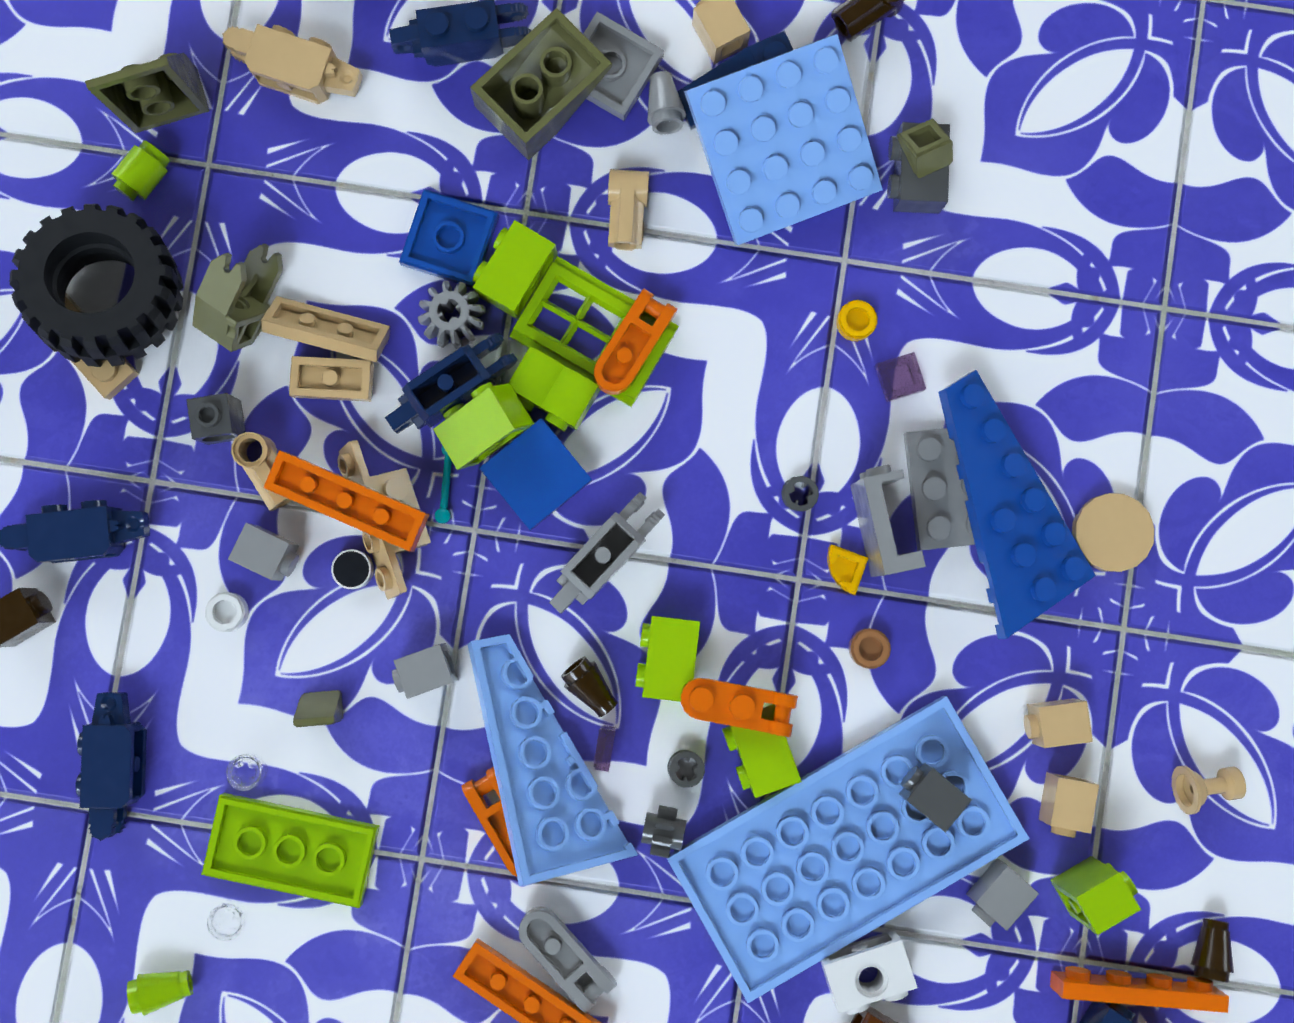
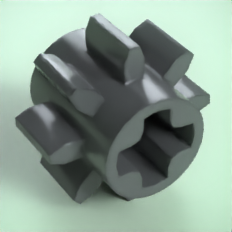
[641,805,687,858]

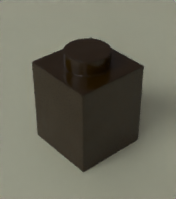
[0,588,56,647]

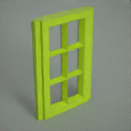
[510,256,679,408]

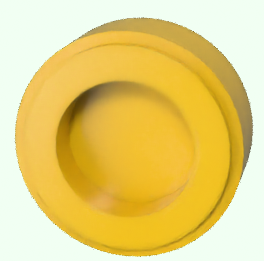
[836,300,877,341]

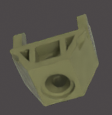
[192,244,283,352]

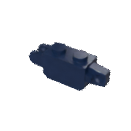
[389,0,531,66]
[385,333,518,434]
[0,500,150,564]
[76,692,147,841]

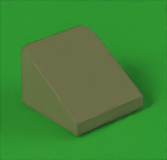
[897,118,953,178]
[293,690,343,728]

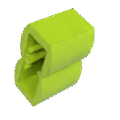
[509,346,600,432]

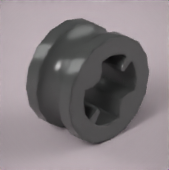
[781,476,819,512]
[667,750,705,788]

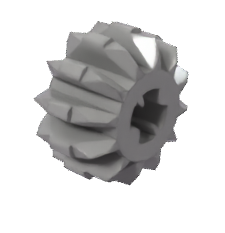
[418,281,486,349]

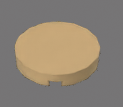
[1072,493,1154,572]

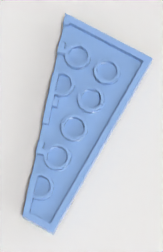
[467,634,638,886]

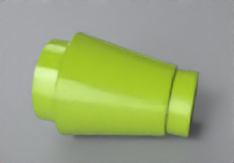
[127,970,193,1016]

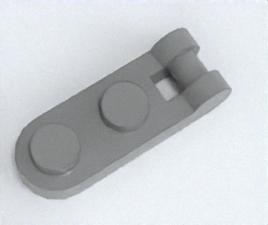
[518,907,617,1013]

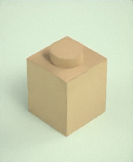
[692,0,751,64]
[1024,698,1093,748]
[1038,772,1099,838]

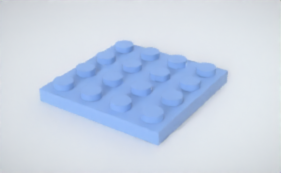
[684,34,883,245]

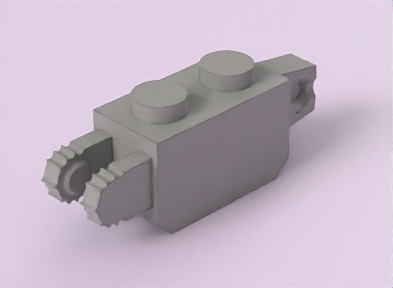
[549,492,665,614]

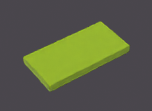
[201,793,380,908]

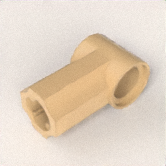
[608,169,649,251]
[231,432,293,511]

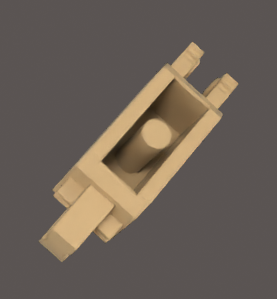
[222,24,363,104]

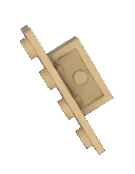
[338,440,431,599]

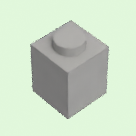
[228,523,300,581]
[392,643,459,699]
[966,858,1039,931]

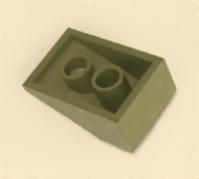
[470,8,612,160]
[85,52,209,133]

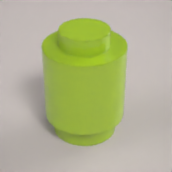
[111,140,170,201]

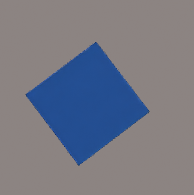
[399,189,499,289]
[479,418,592,531]

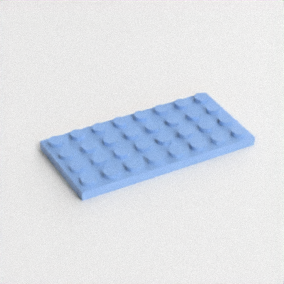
[667,695,1029,1003]

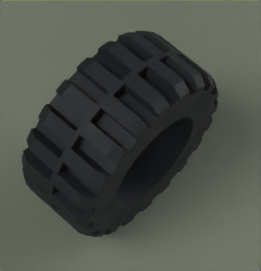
[9,204,184,367]

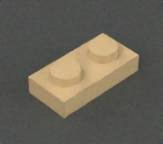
[289,356,374,402]

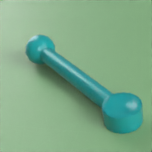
[435,446,452,524]

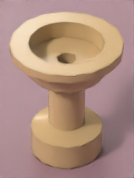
[1171,766,1246,815]

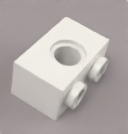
[820,930,918,1014]

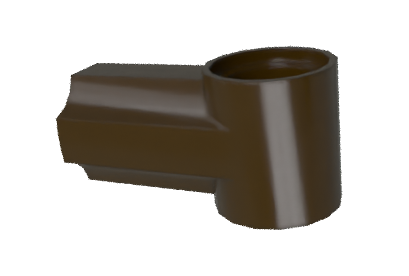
[831,0,905,42]

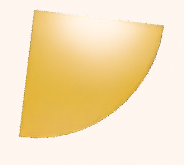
[827,544,868,595]

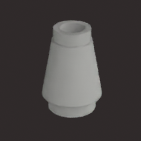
[647,71,686,135]

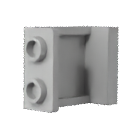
[850,465,926,577]

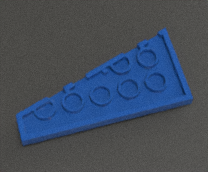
[938,370,1096,639]

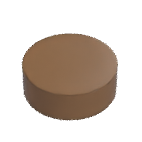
[849,628,891,669]

